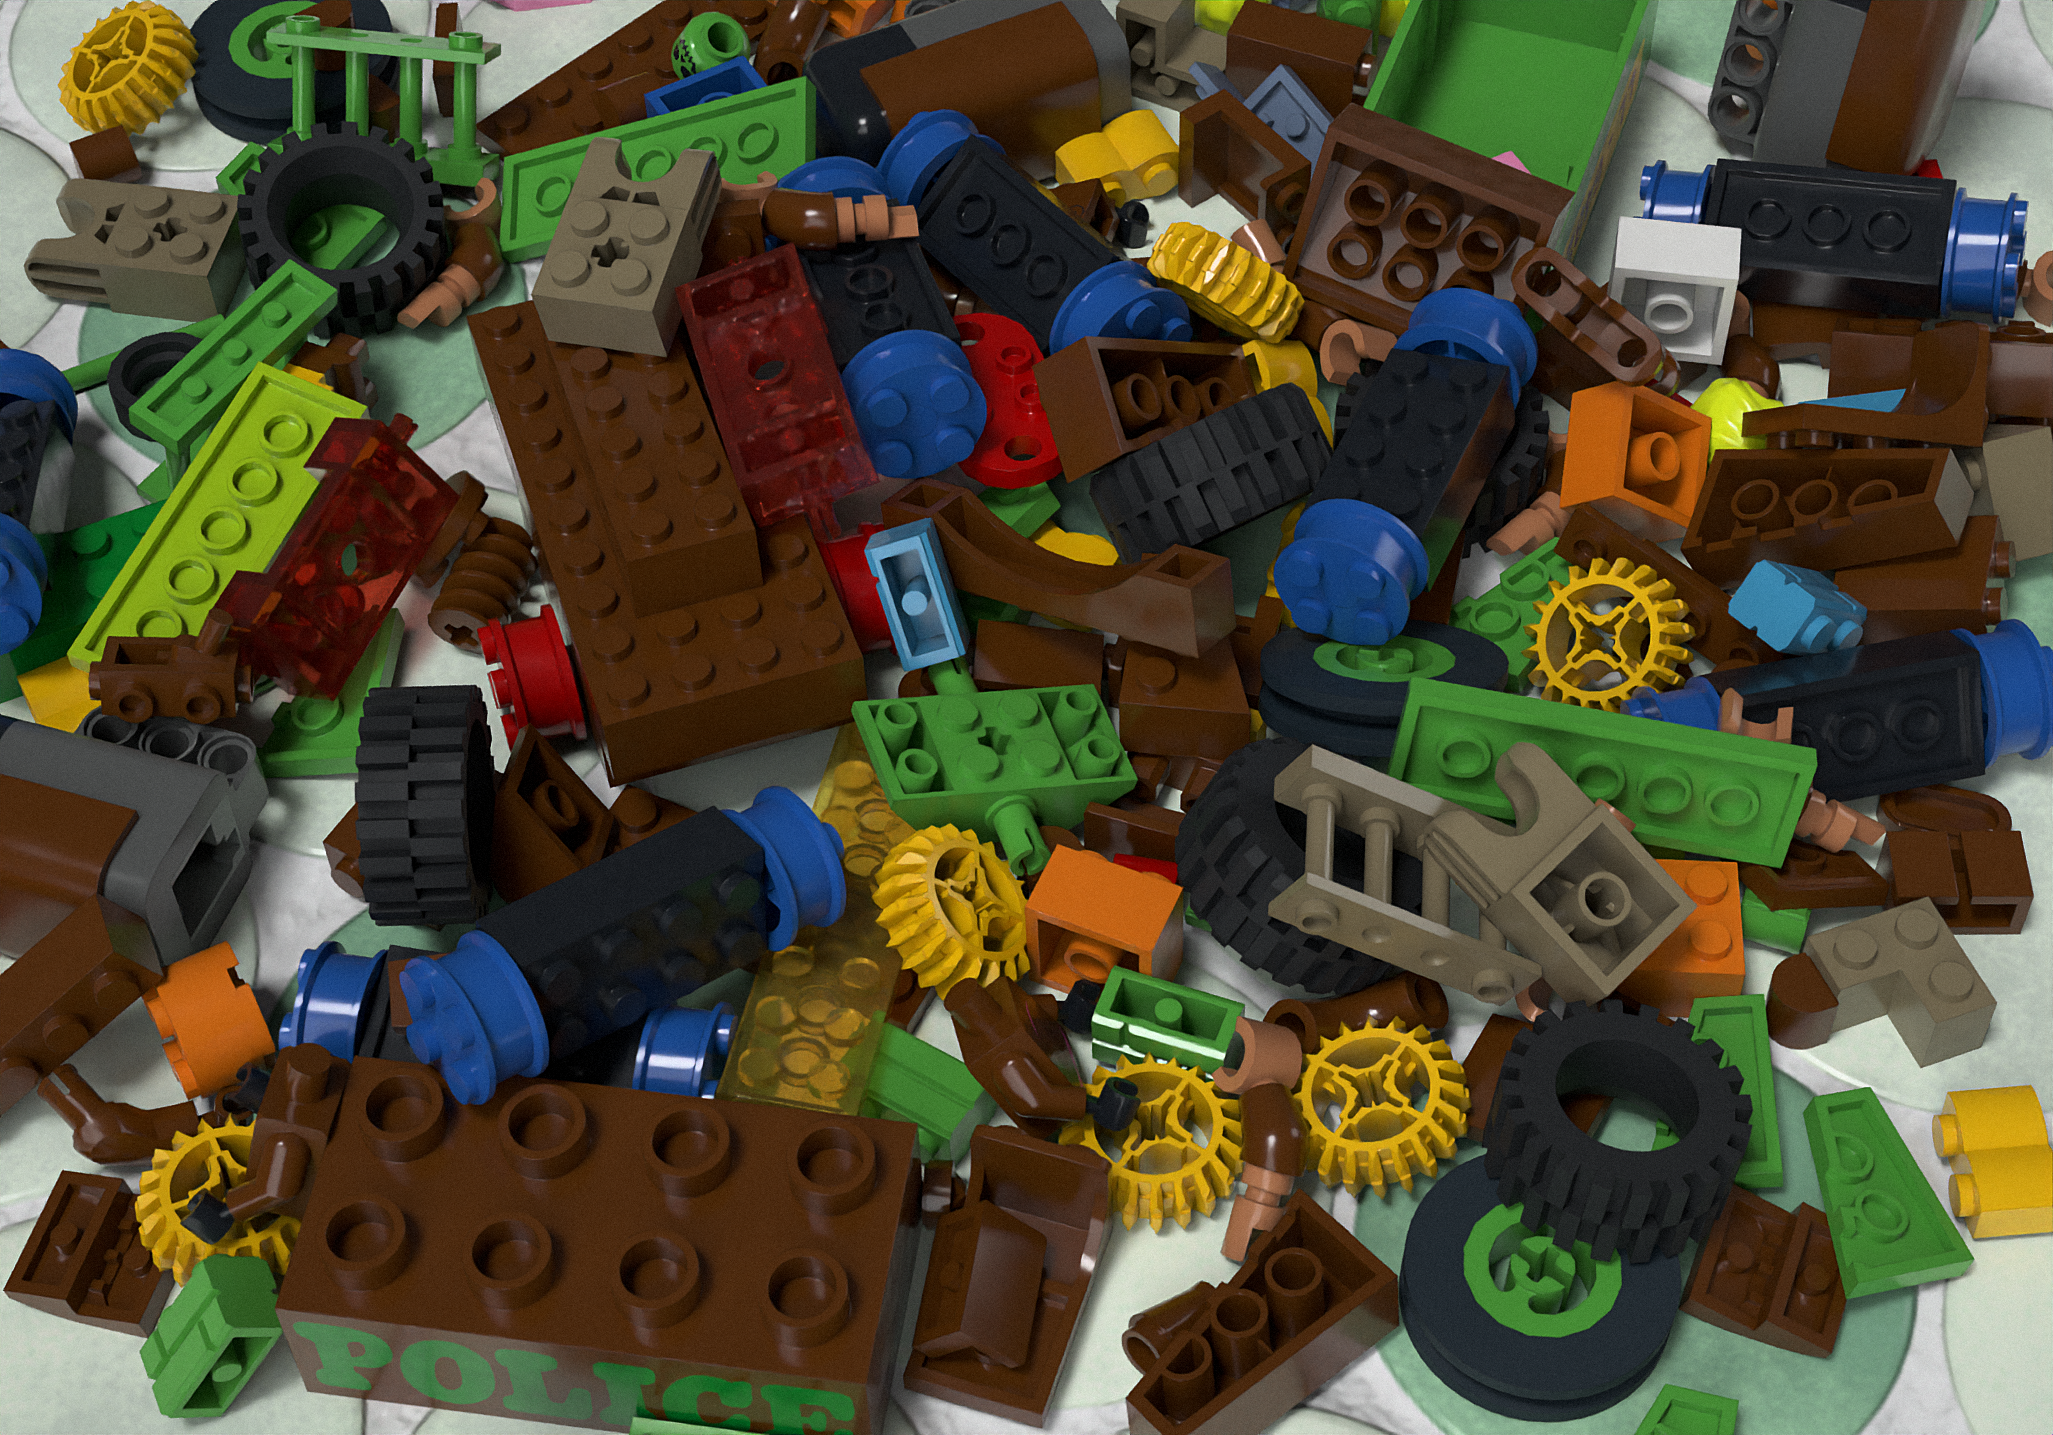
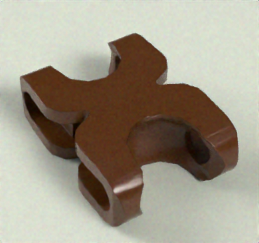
[1511,247,1681,398]

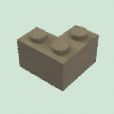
[1116,0,1227,112]
[1952,424,2053,562]
[1803,897,1997,1068]

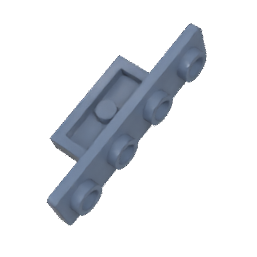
[1188,61,1335,180]

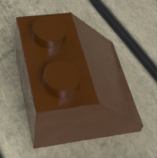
[488,723,614,904]

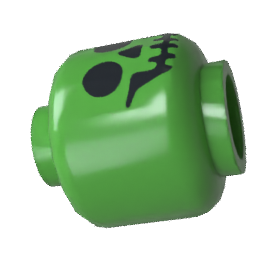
[671,12,751,80]

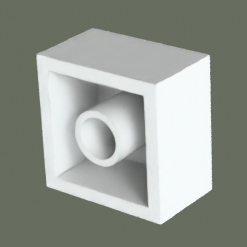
[1607,216,1741,365]

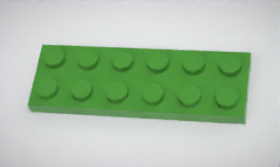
[499,76,816,264]
[1386,676,1817,868]

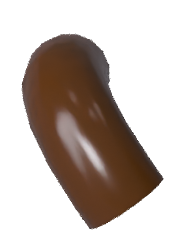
[752,0,833,86]
[1263,970,1449,1055]

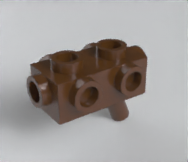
[89,608,254,724]

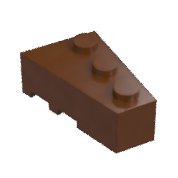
[1119,553,1251,760]

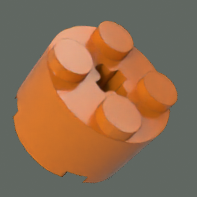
[141,941,277,1100]

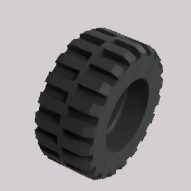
[1089,382,1334,565]
[1175,737,1423,995]

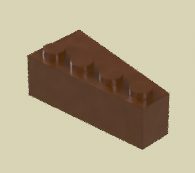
[1827,318,2053,427]
[1032,336,1257,484]
[1680,448,1974,590]
[1125,1187,1399,1435]

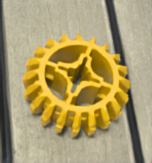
[58,0,199,138]
[1147,222,1305,343]
[1521,558,1696,713]
[872,823,1030,1001]
[1291,1014,1472,1200]
[1058,1052,1245,1234]
[135,1112,302,1288]

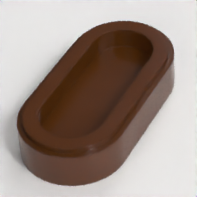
[1876,783,2012,839]

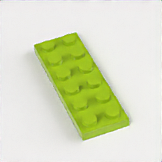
[66,361,370,673]

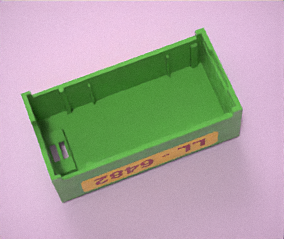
[1363,0,1659,334]

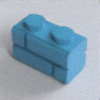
[864,517,971,672]
[1728,560,1867,656]

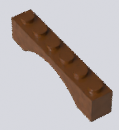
[880,477,1236,658]

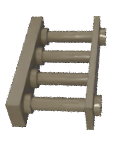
[1268,744,1542,1006]

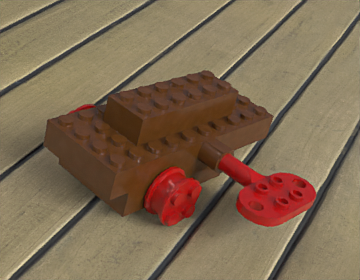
[466,300,1063,788]

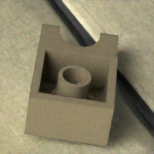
[531,137,722,357]
[24,178,247,322]
[1423,742,1698,1007]

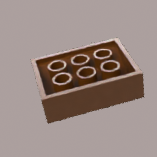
[1282,102,1576,336]

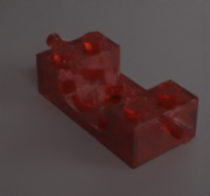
[674,242,880,542]
[204,413,461,705]

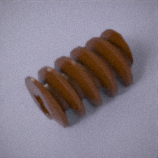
[427,517,538,655]

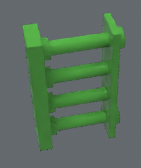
[266,15,501,187]
[129,259,338,503]

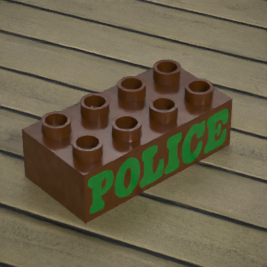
[274,1056,923,1435]

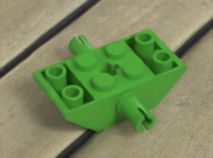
[851,655,1138,876]

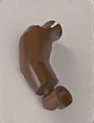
[37,1063,254,1167]

